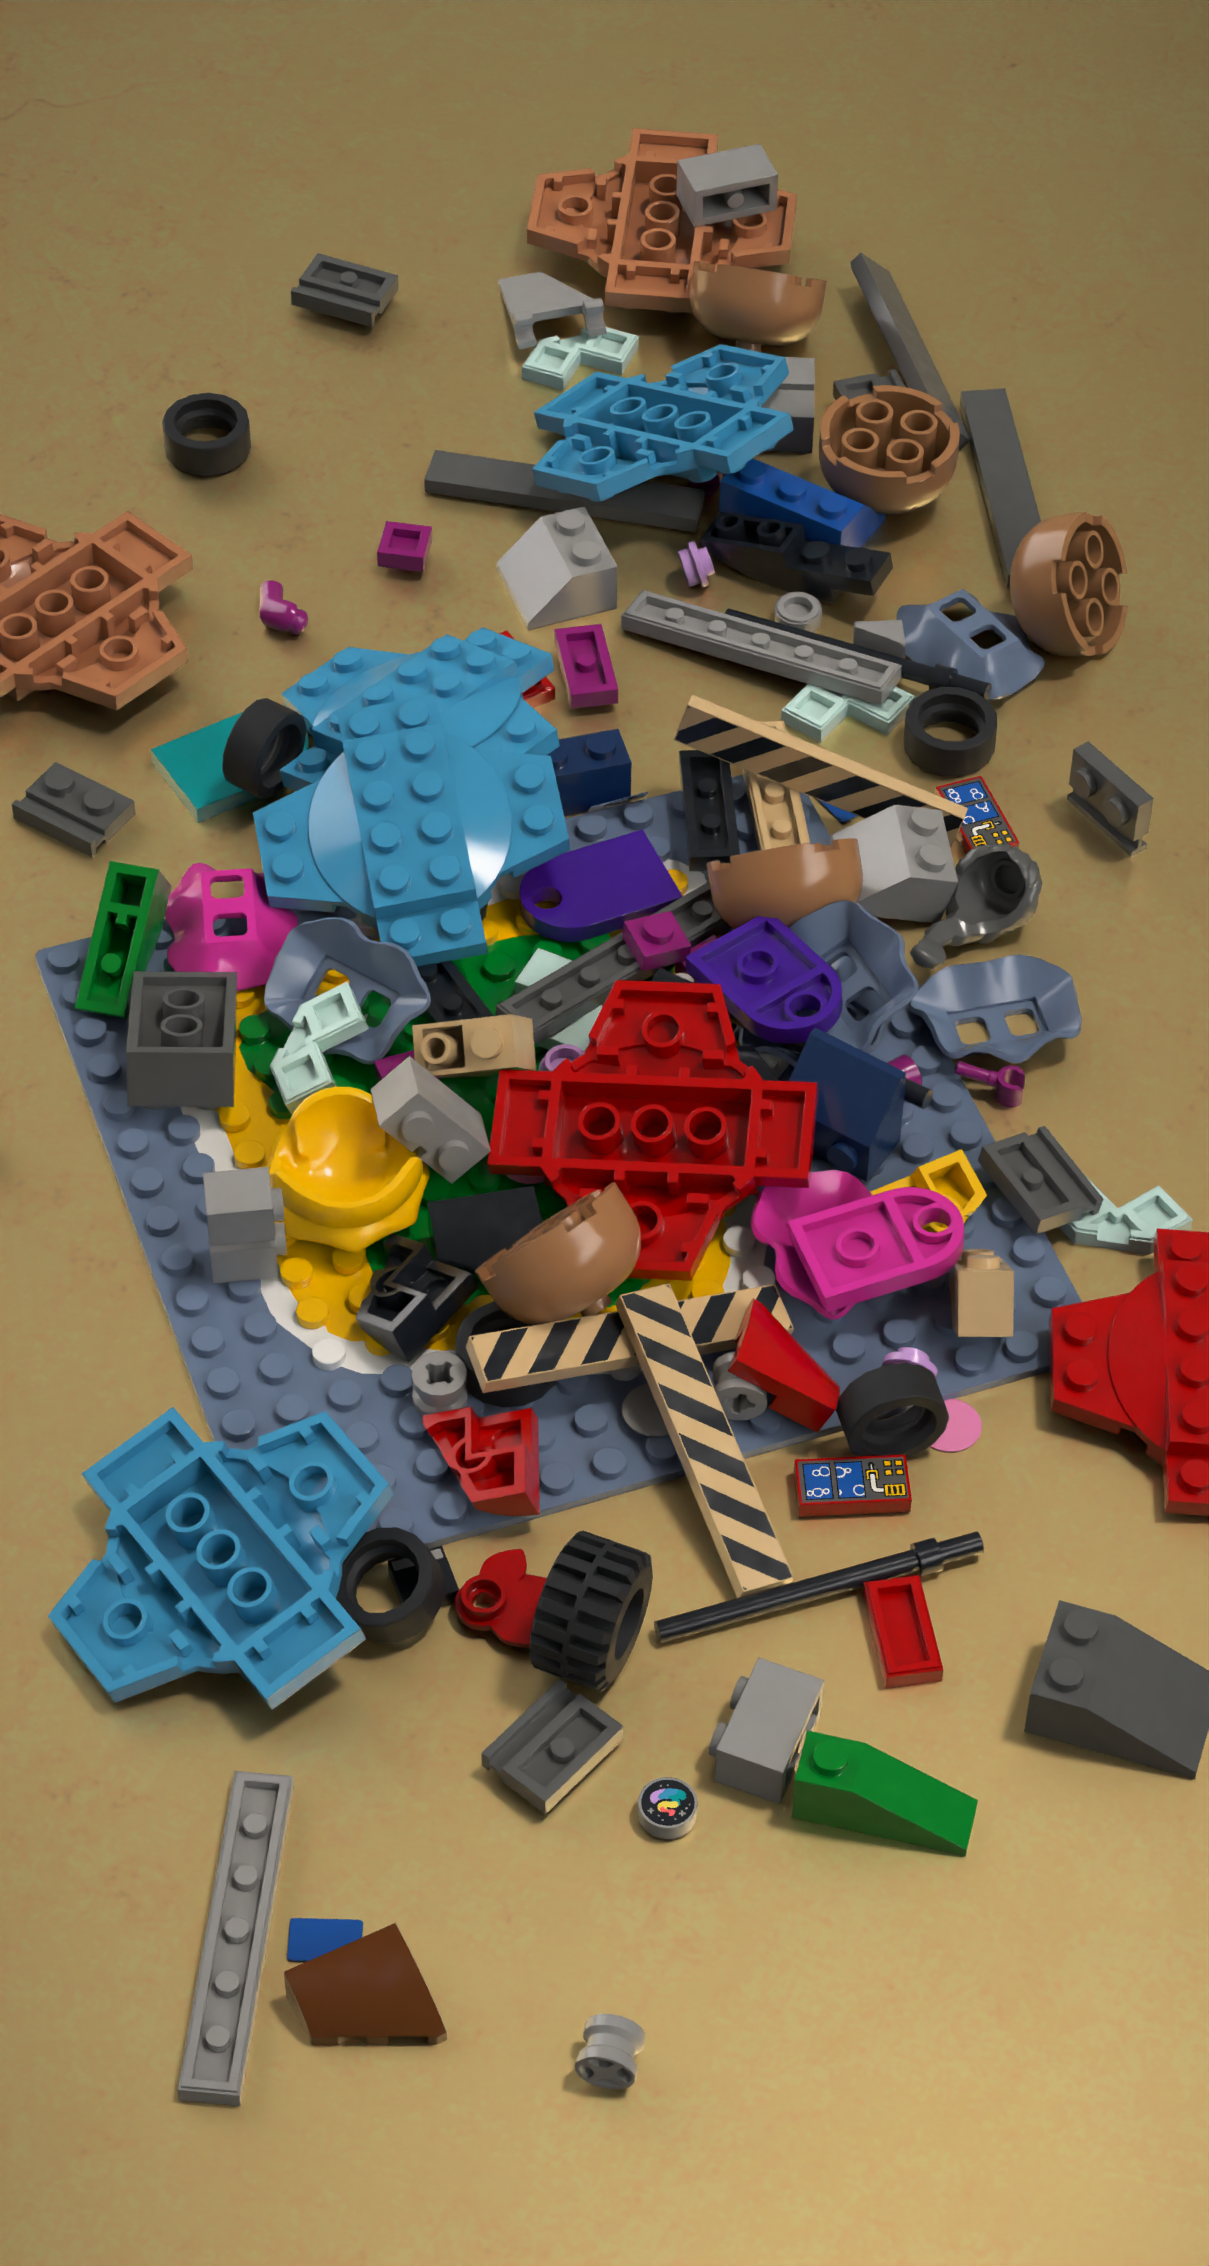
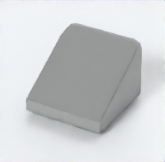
[853,620,905,658]

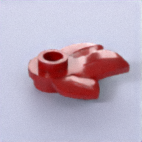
[455,1549,547,1647]

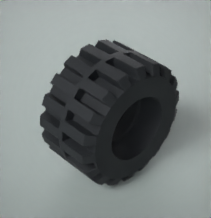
[530,1530,653,1692]

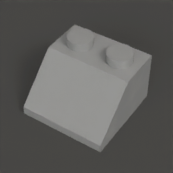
[496,506,617,630]
[829,805,958,923]

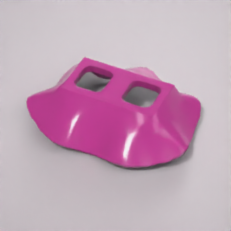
[165,863,298,991]
[751,1170,872,1320]

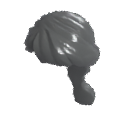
[910,844,1042,969]

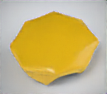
[265,1086,430,1253]

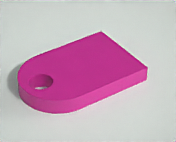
[788,1187,964,1313]

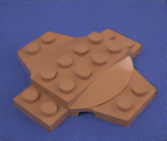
[527,128,797,313]
[0,511,193,710]

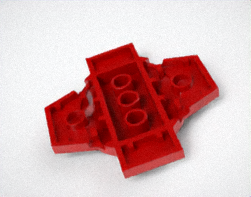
[487,980,818,1281]
[1049,1228,1209,1516]

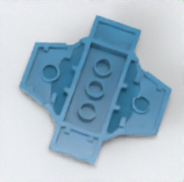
[532,344,794,502]
[280,627,560,791]
[253,694,570,966]
[48,1407,394,1710]

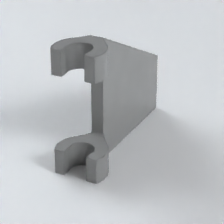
[498,272,607,349]

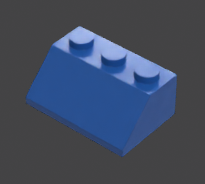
[719,458,885,548]

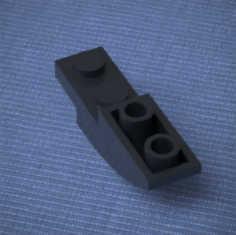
[700,512,893,604]

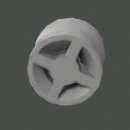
[411,1351,468,1418]
[712,1352,767,1420]
[575,2014,645,2089]

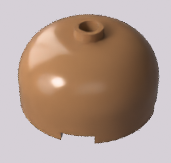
[689,261,827,352]
[819,385,960,515]
[1010,512,1128,657]
[706,838,863,929]
[475,1182,641,1325]

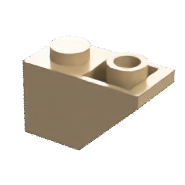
[412,1014,536,1078]
[948,1249,1014,1337]

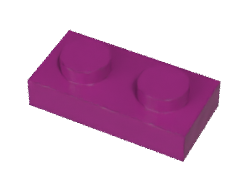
[554,624,618,709]

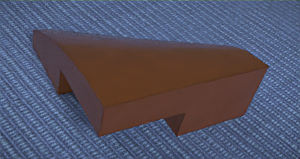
[284,1923,447,2045]

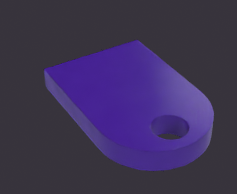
[520,829,683,942]
[685,916,843,1044]

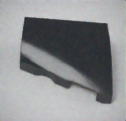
[427,1186,542,1275]
[355,1234,478,1362]

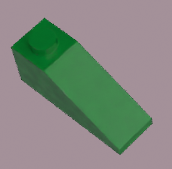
[75,861,172,1019]
[791,1730,978,1856]

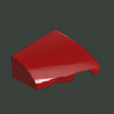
[728,1298,840,1433]
[423,1406,540,1516]

